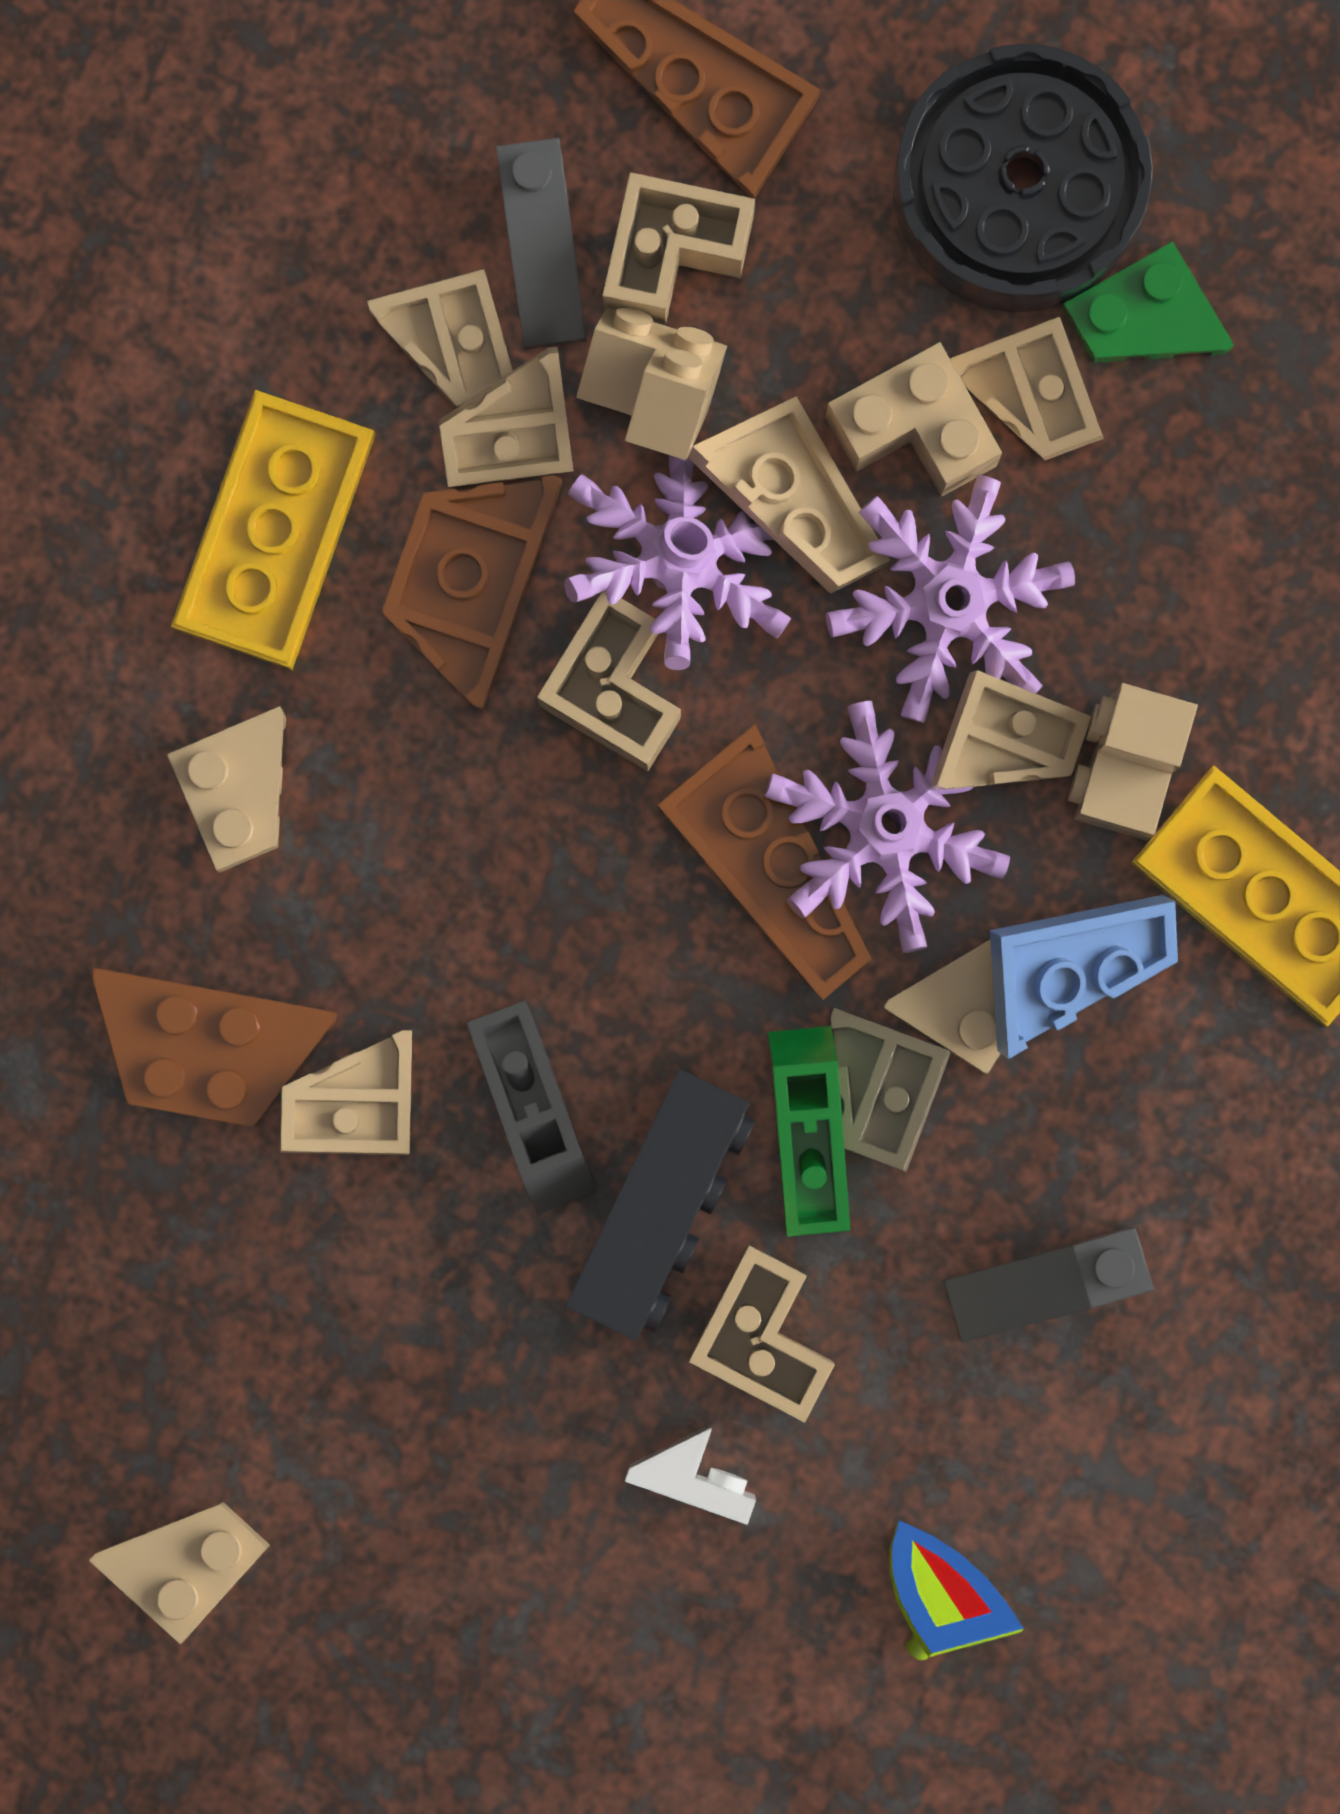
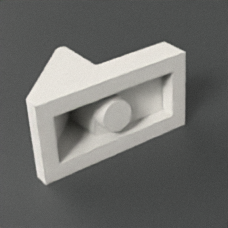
[625,1425,756,1525]

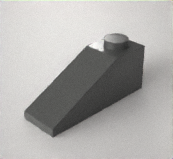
[496,138,587,350]
[467,1000,598,1214]
[943,1226,1154,1342]

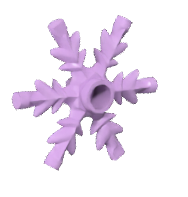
[564,455,791,670]
[826,475,1075,723]
[764,701,1010,953]

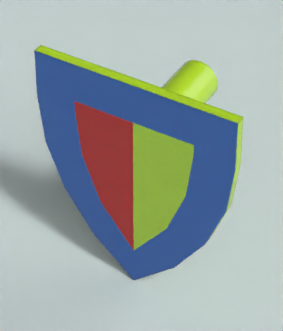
[889,1520,1024,1660]

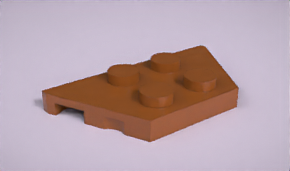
[381,475,563,711]
[92,968,337,1127]

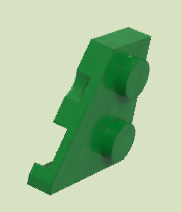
[1062,241,1234,363]

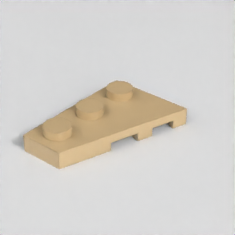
[688,396,890,594]

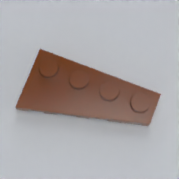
[574,0,821,199]
[657,724,871,1001]

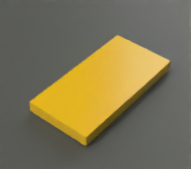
[171,390,376,670]
[1130,765,1340,1027]

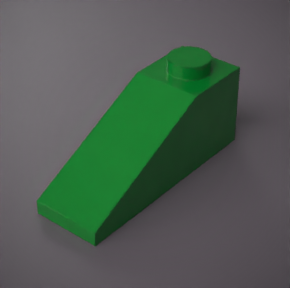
[768,1026,850,1237]

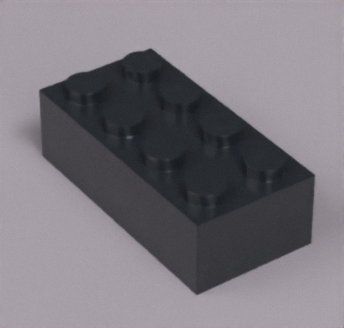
[565,1069,756,1341]

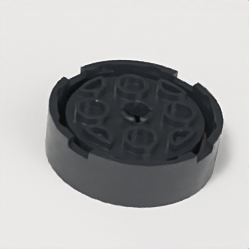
[893,44,1153,312]

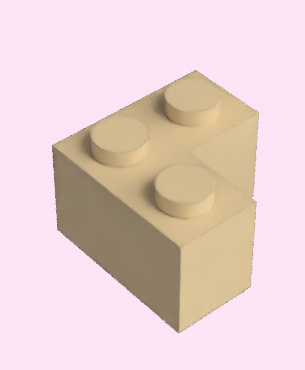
[603,172,755,326]
[576,307,727,460]
[825,342,1002,497]
[537,591,681,772]
[1068,683,1198,841]
[689,1245,835,1423]

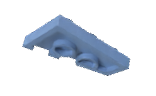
[990,895,1178,1059]

